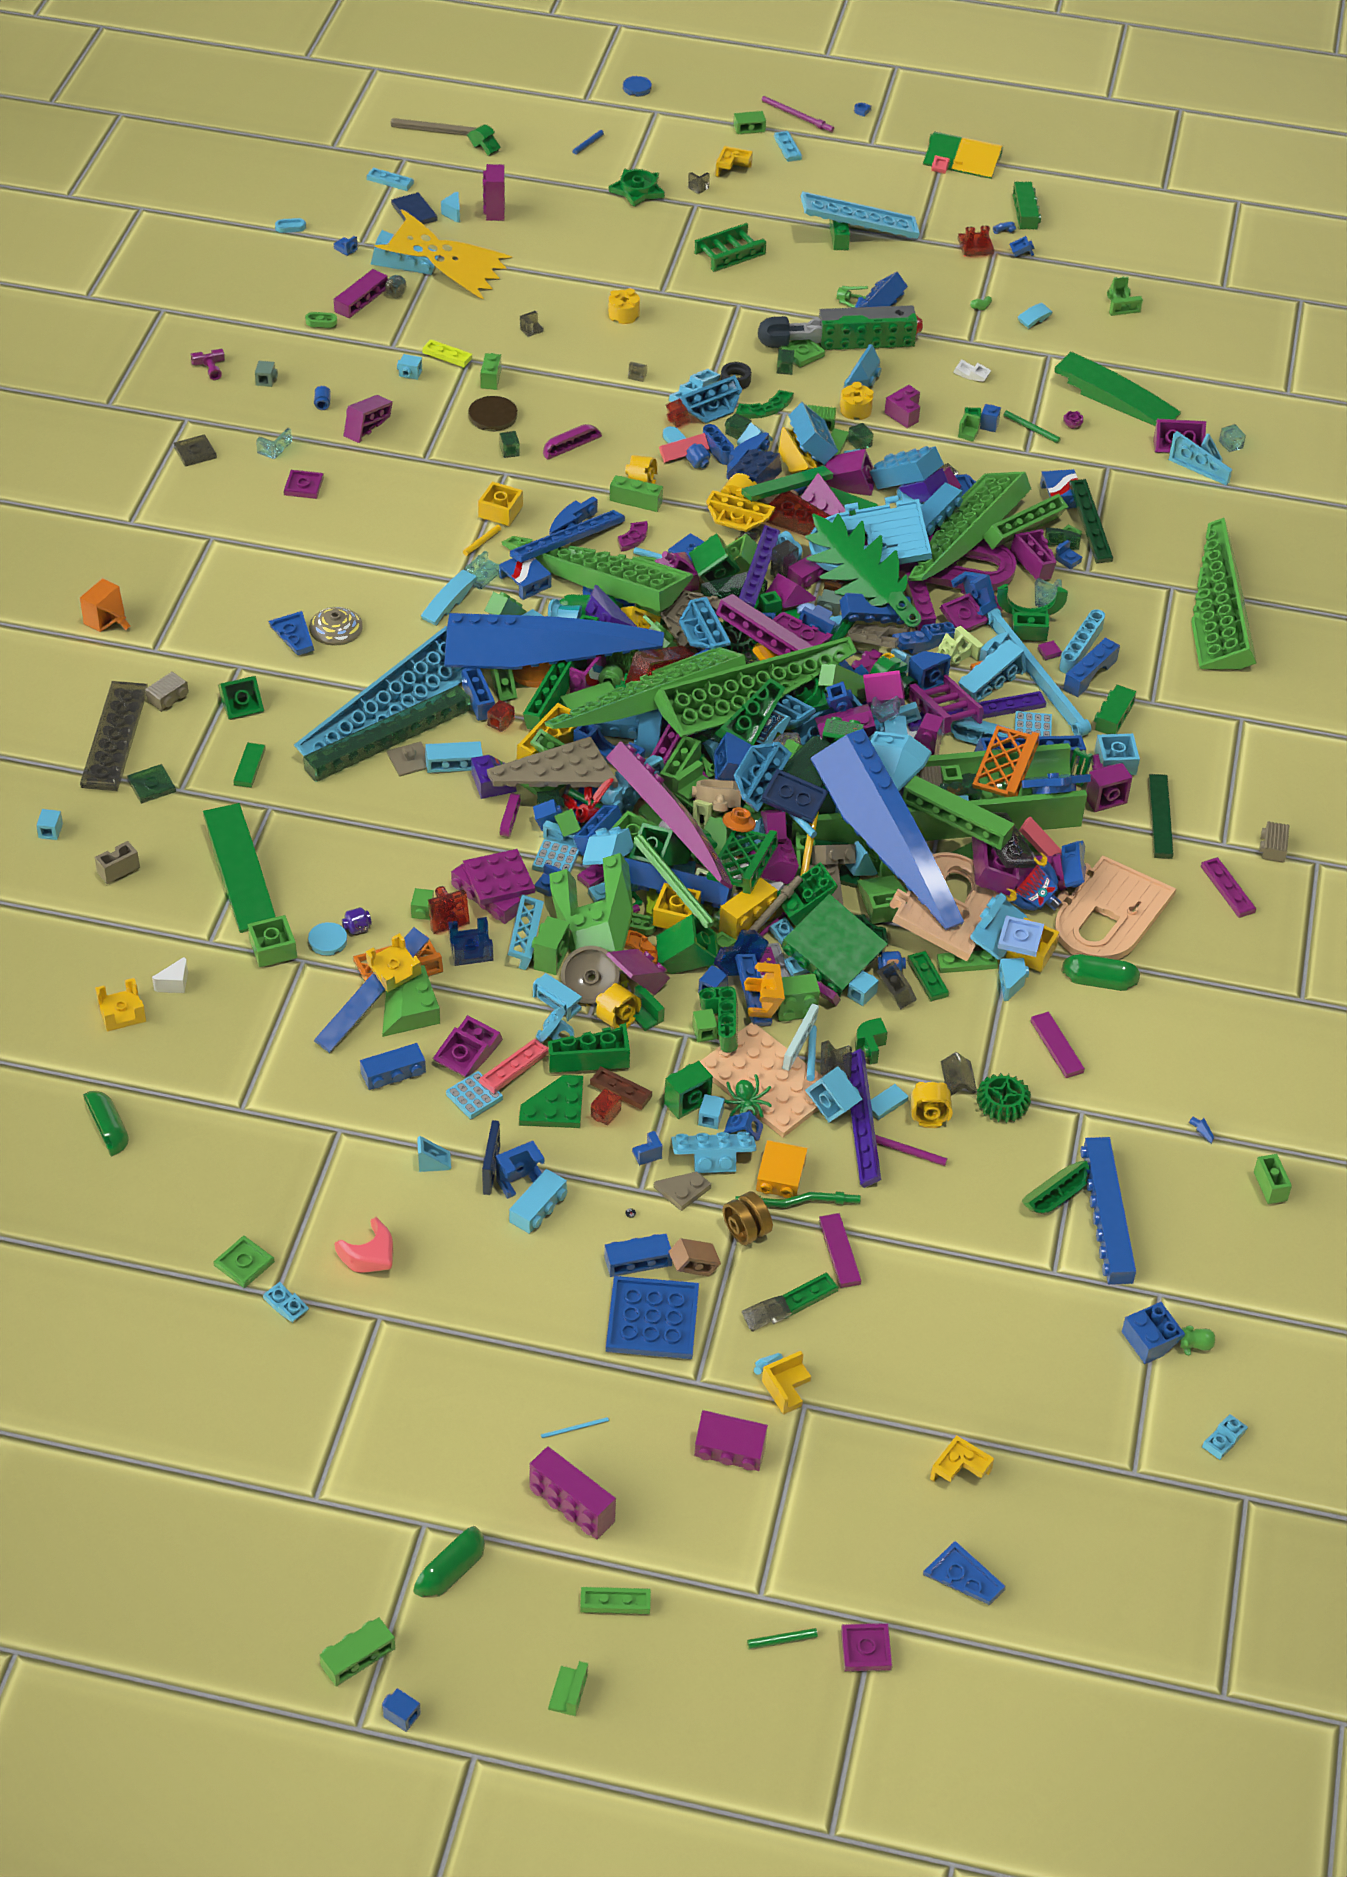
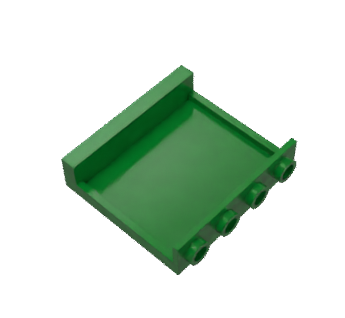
[781,894,888,997]

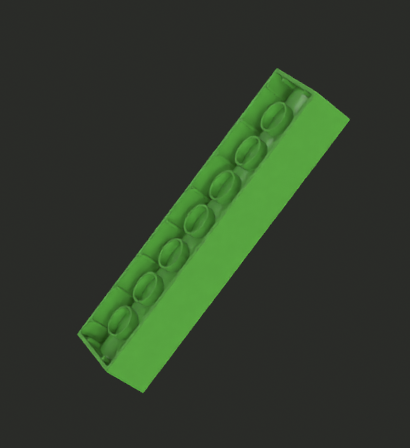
[782,743,1087,846]

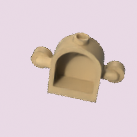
[692,779,741,811]

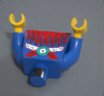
[1006,852,1062,911]

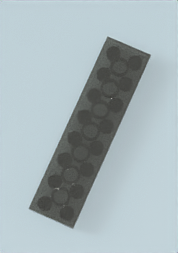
[80,681,148,791]

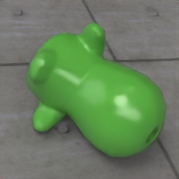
[1180,1325,1215,1356]

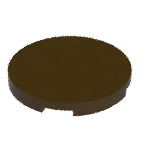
[468,396,518,431]

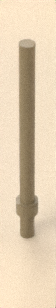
[722,875,803,965]

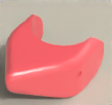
[335,1217,394,1273]

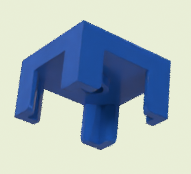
[951,571,997,615]
[496,1141,545,1199]

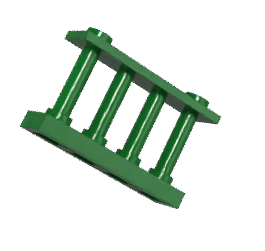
[694,223,767,272]

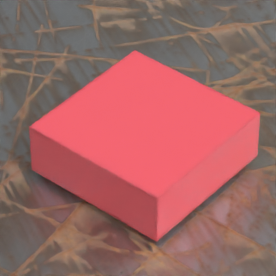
[931,156,950,174]

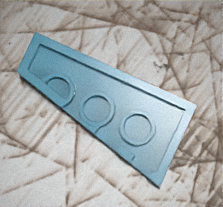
[1169,431,1232,486]

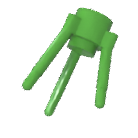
[836,286,868,308]

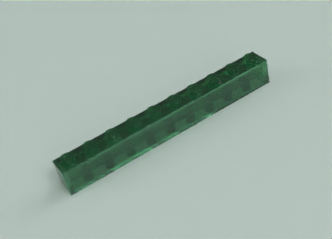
[303,685,470,782]

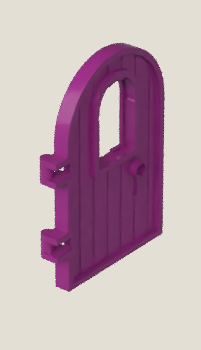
[899,526,1016,591]

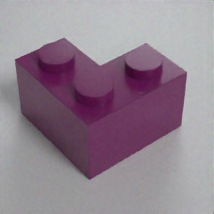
[884,385,921,429]

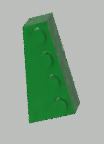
[548,1023,630,1073]

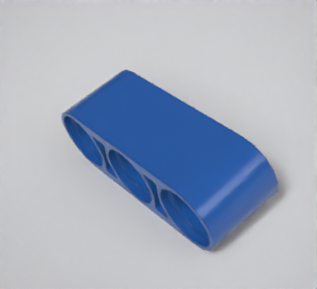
[703,424,734,465]

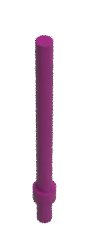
[762,96,834,132]

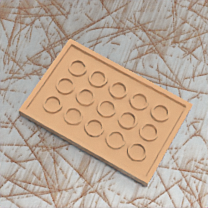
[700,1022,823,1138]

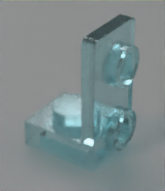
[256,428,293,459]

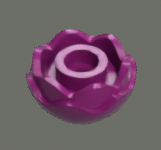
[1063,411,1083,429]

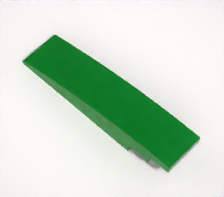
[1054,351,1181,426]
[203,803,276,933]

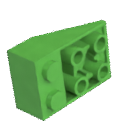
[857,875,907,924]

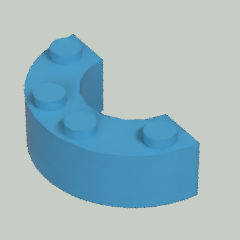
[634,709,664,758]

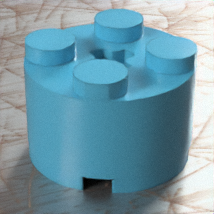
[600,771,641,814]

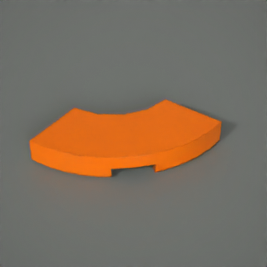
[624,930,658,964]

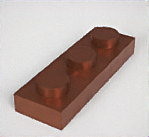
[590,1067,652,1110]

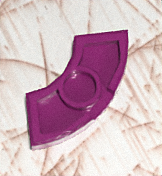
[618,521,648,552]

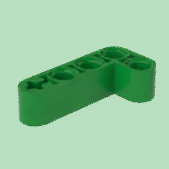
[699,986,738,1053]

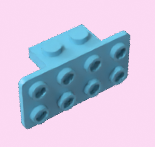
[970,893,1027,960]
[671,1131,756,1173]

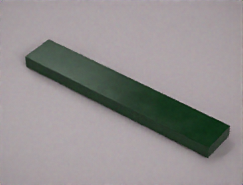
[1069,479,1113,564]
[1148,774,1174,859]

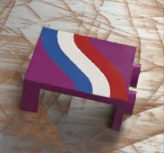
[570,654,606,693]

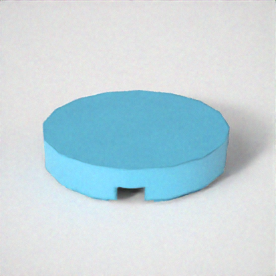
[308,922,347,956]

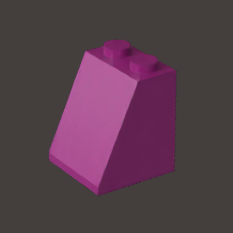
[825,449,875,496]

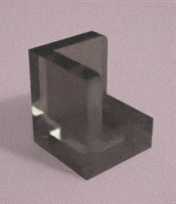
[688,172,710,194]
[520,311,544,337]

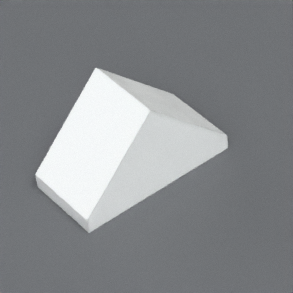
[152,957,188,993]

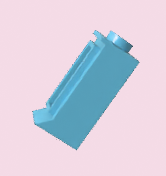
[533,973,582,1022]

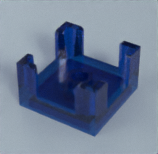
[448,917,494,966]

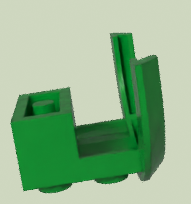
[997,584,1068,641]

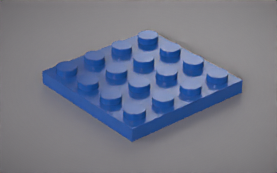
[606,1276,699,1359]

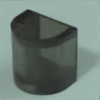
[628,362,647,382]

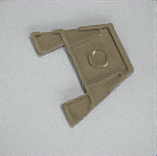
[660,590,721,651]
[847,624,911,649]

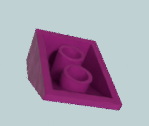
[606,949,670,995]

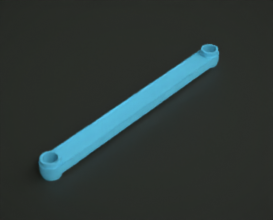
[985,608,1091,736]

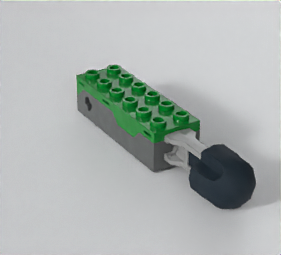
[757,305,923,350]

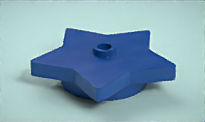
[1022,773,1091,794]

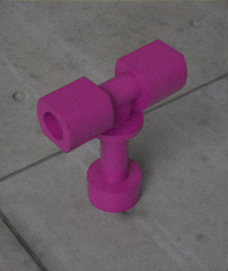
[190,348,225,380]

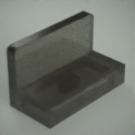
[820,1040,852,1079]
[941,1052,977,1096]

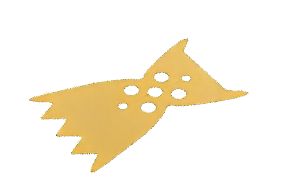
[373,209,512,299]

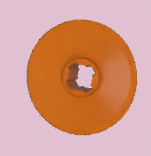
[722,807,756,832]

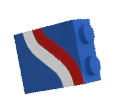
[1040,469,1078,509]
[499,558,551,600]

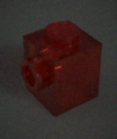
[666,398,691,428]
[487,700,515,732]
[591,1089,622,1126]

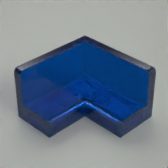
[713,930,769,976]

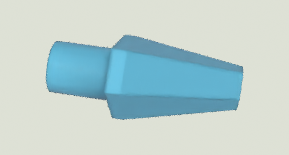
[754,1353,783,1375]

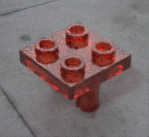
[957,225,995,257]
[428,886,470,934]

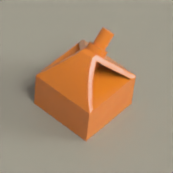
[80,578,131,632]

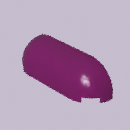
[543,424,602,460]

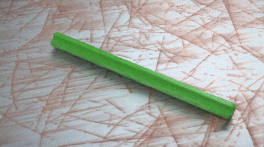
[634,834,714,929]

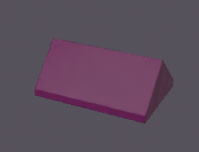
[1153,419,1206,453]
[765,573,816,608]

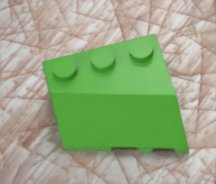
[382,965,440,1037]

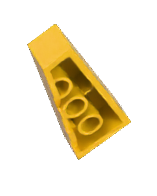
[516,703,577,760]

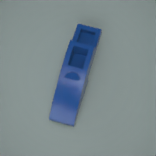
[727,432,770,479]
[549,496,598,535]
[892,622,955,654]
[1061,840,1086,888]

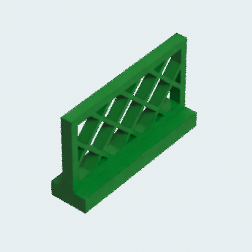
[707,830,778,894]

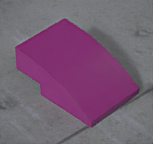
[432,1015,503,1078]

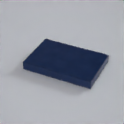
[391,192,438,225]
[761,769,828,824]
[482,1120,501,1195]

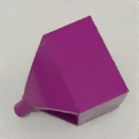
[654,551,699,592]
[1086,754,1133,812]

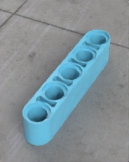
[1059,609,1105,674]

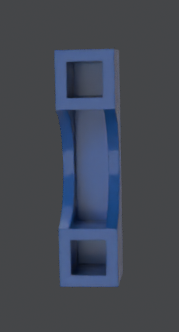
[839,593,912,625]
[1063,637,1120,697]
[574,724,645,764]

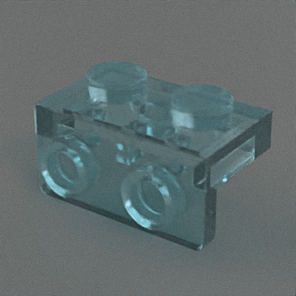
[1035,578,1063,607]
[871,696,901,724]

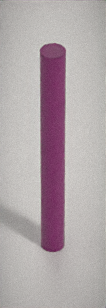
[875,1135,948,1166]

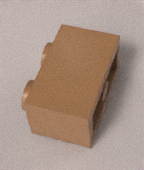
[669,1238,721,1277]

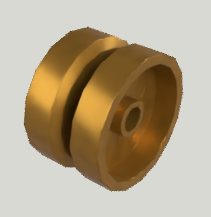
[722,1191,773,1245]

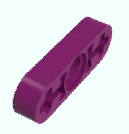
[500,793,521,837]

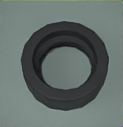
[721,362,752,389]

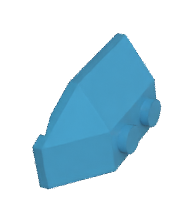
[844,344,881,388]
[680,375,742,423]
[679,597,731,650]
[774,694,816,730]
[734,742,792,812]

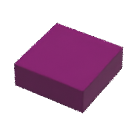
[1037,640,1062,660]

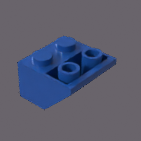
[1122,1302,1185,1364]

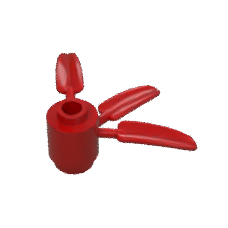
[561,778,614,824]

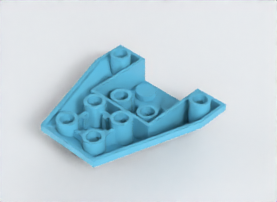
[869,731,932,791]

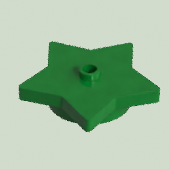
[608,169,665,206]
[788,675,830,712]

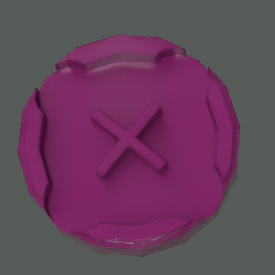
[1053,853,1067,891]

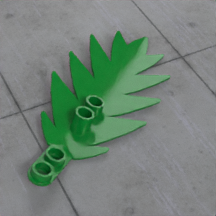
[805,514,921,628]

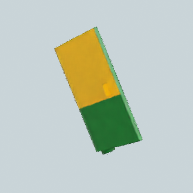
[923,131,1003,179]

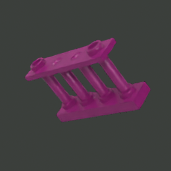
[909,675,984,734]

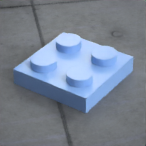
[998,916,1044,957]

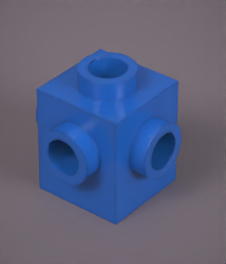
[826,681,854,713]

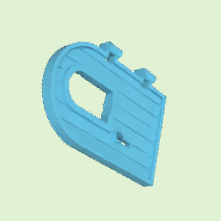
[809,495,932,571]

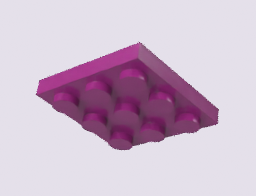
[463,849,535,905]

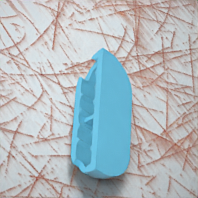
[951,717,1011,744]

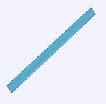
[541,1417,609,1438]

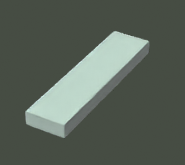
[782,1004,819,1071]

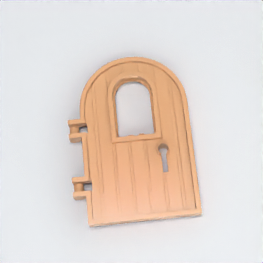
[890,852,998,961]
[1055,856,1176,960]

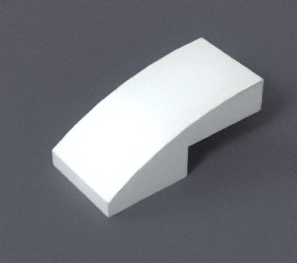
[953,360,991,381]

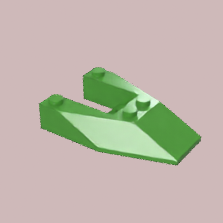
[549,853,633,953]

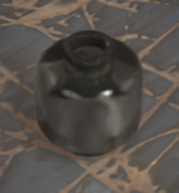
[385,275,407,298]

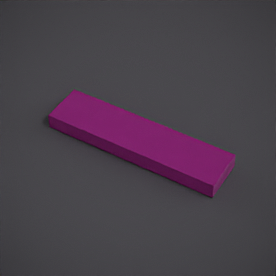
[1201,857,1256,918]
[1030,1011,1085,1078]
[819,1213,862,1288]

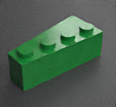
[715,678,786,745]

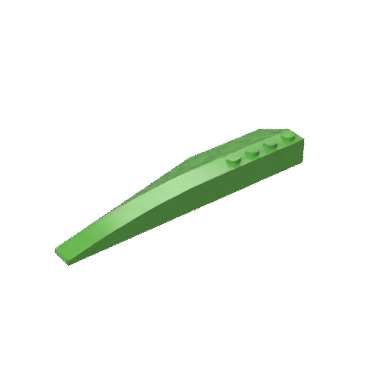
[1191,518,1257,669]

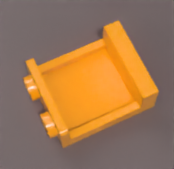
[756,1140,807,1198]

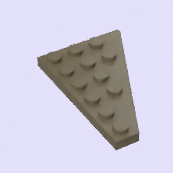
[487,736,618,788]

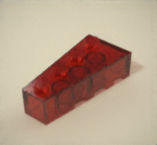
[766,491,831,536]
[625,645,695,684]

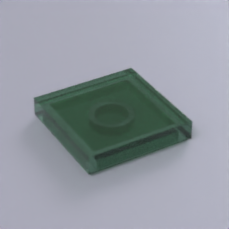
[127,764,176,804]

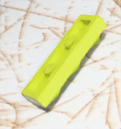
[422,339,472,367]

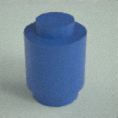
[314,386,331,410]

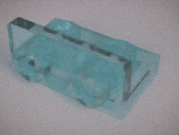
[464,551,499,589]

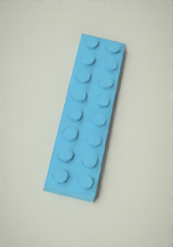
[800,191,920,239]

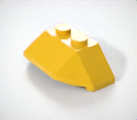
[779,427,820,474]
[706,490,775,532]

